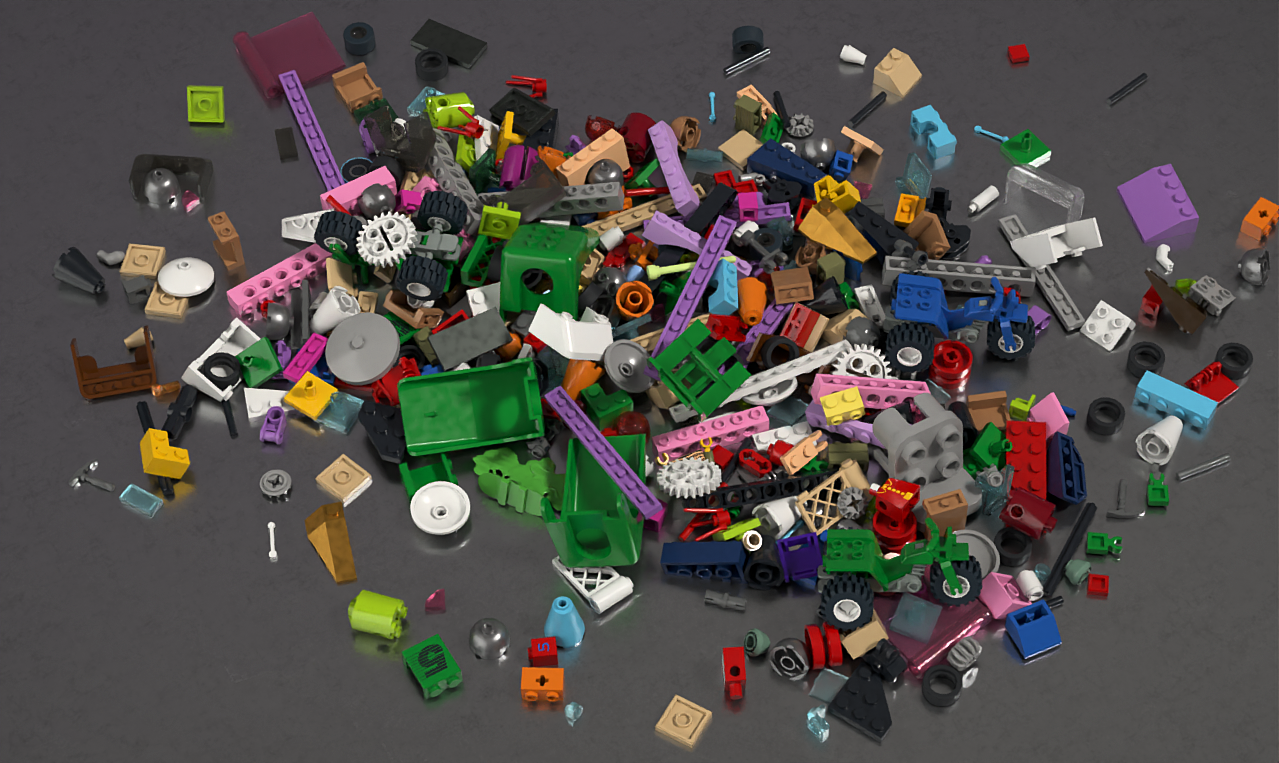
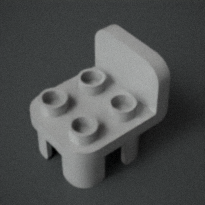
[872,393,982,532]

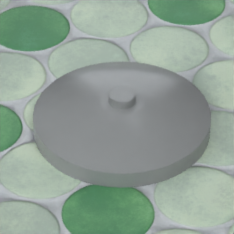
[325,312,400,385]

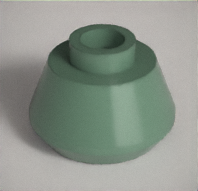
[1065,559,1092,585]
[744,628,770,657]

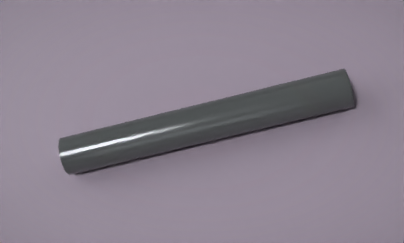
[1175,453,1231,480]

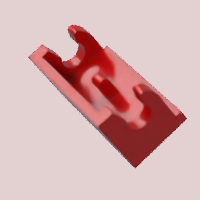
[780,302,820,348]
[706,314,748,342]

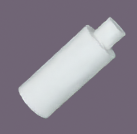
[967,185,999,213]

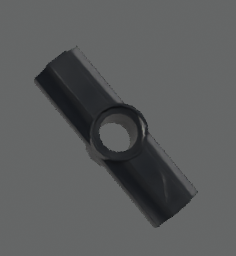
[161,384,199,441]

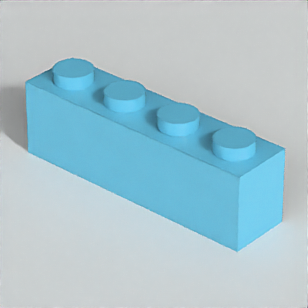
[1134,370,1218,430]

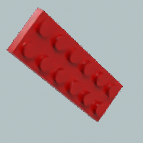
[1005,421,1047,535]

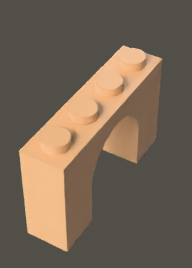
[556,129,630,187]

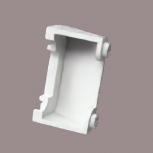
[181,317,260,402]

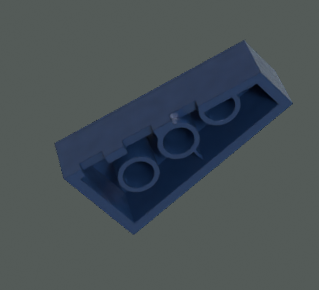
[747,138,826,199]
[660,541,748,584]

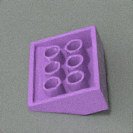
[1117,164,1199,243]

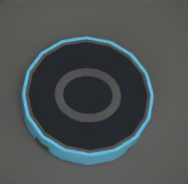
[341,157,373,184]

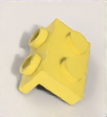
[820,386,865,426]

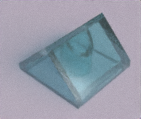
[534,346,570,390]

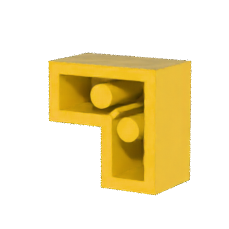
[814,175,861,214]
[140,428,190,479]

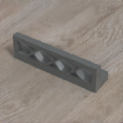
[291,279,311,354]

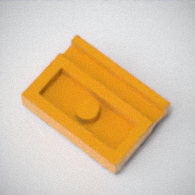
[894,193,926,227]

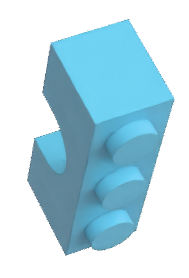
[910,105,957,159]
[708,259,738,315]

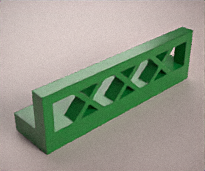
[460,234,506,288]

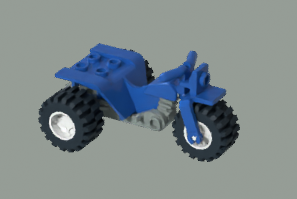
[883,270,1035,374]

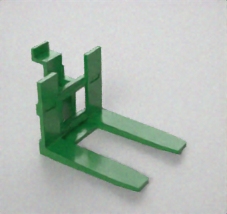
[647,319,751,423]

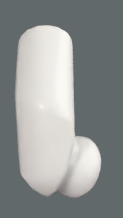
[1156,244,1174,270]

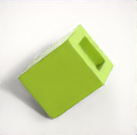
[1009,394,1036,421]

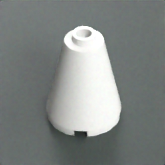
[309,286,361,335]
[1136,416,1183,465]
[752,495,807,541]

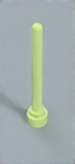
[647,256,736,281]

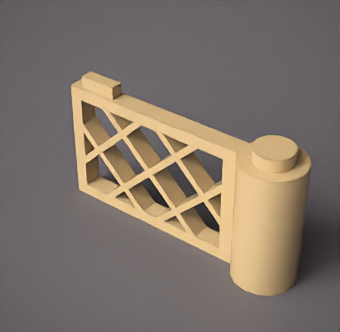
[795,458,874,536]

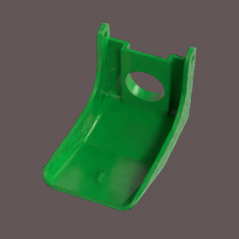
[499,222,600,324]
[398,357,545,456]
[540,433,646,568]

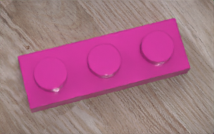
[283,333,328,383]

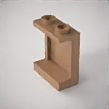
[332,62,383,113]
[903,210,951,260]
[208,211,245,271]
[770,267,814,305]
[383,289,444,329]
[966,391,1011,436]
[922,489,968,540]

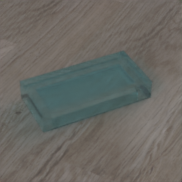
[119,483,164,518]

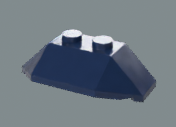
[1046,431,1087,505]

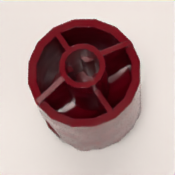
[618,113,656,164]
[998,487,1058,540]

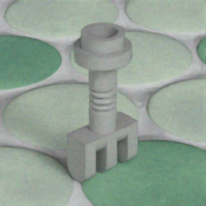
[975,463,1003,487]

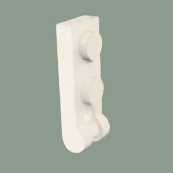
[854,284,886,330]

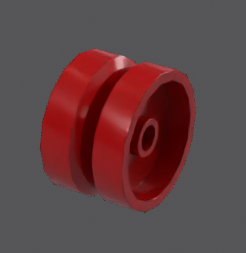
[929,340,973,390]
[873,510,917,555]
[804,622,843,670]

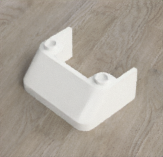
[1010,217,1103,270]
[528,304,613,361]

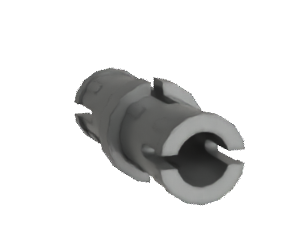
[704,589,747,611]

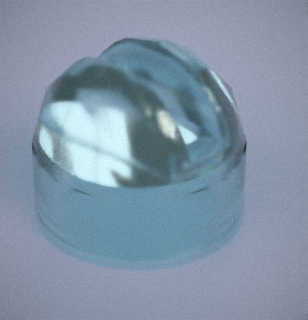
[1033,563,1051,581]
[565,702,583,721]

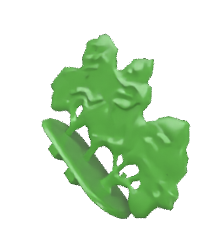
[472,447,566,516]

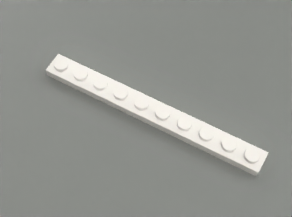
[669,340,853,423]

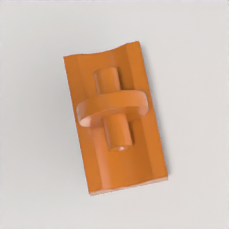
[628,240,658,273]

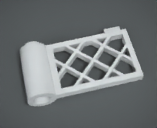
[552,556,634,614]

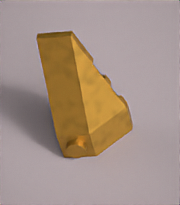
[798,197,877,264]
[305,501,357,584]

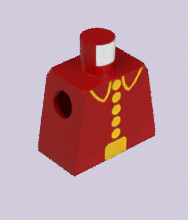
[869,478,920,523]

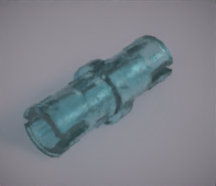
[686,148,723,162]

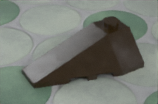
[1144,267,1207,334]

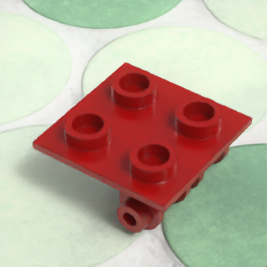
[381,357,421,406]
[1184,361,1239,404]

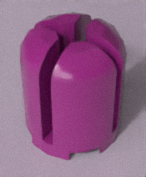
[499,145,538,191]

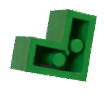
[581,383,634,431]

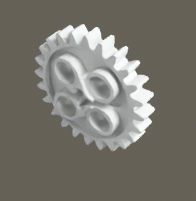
[356,211,417,268]
[830,344,892,379]
[657,457,722,499]

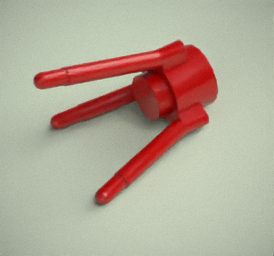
[506,75,547,98]
[437,106,484,139]
[371,378,394,403]
[683,508,731,542]

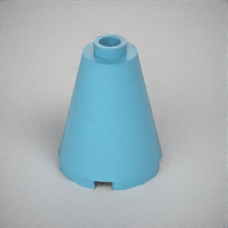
[544,596,585,648]

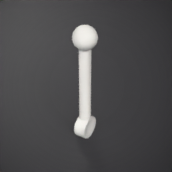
[267,522,277,559]

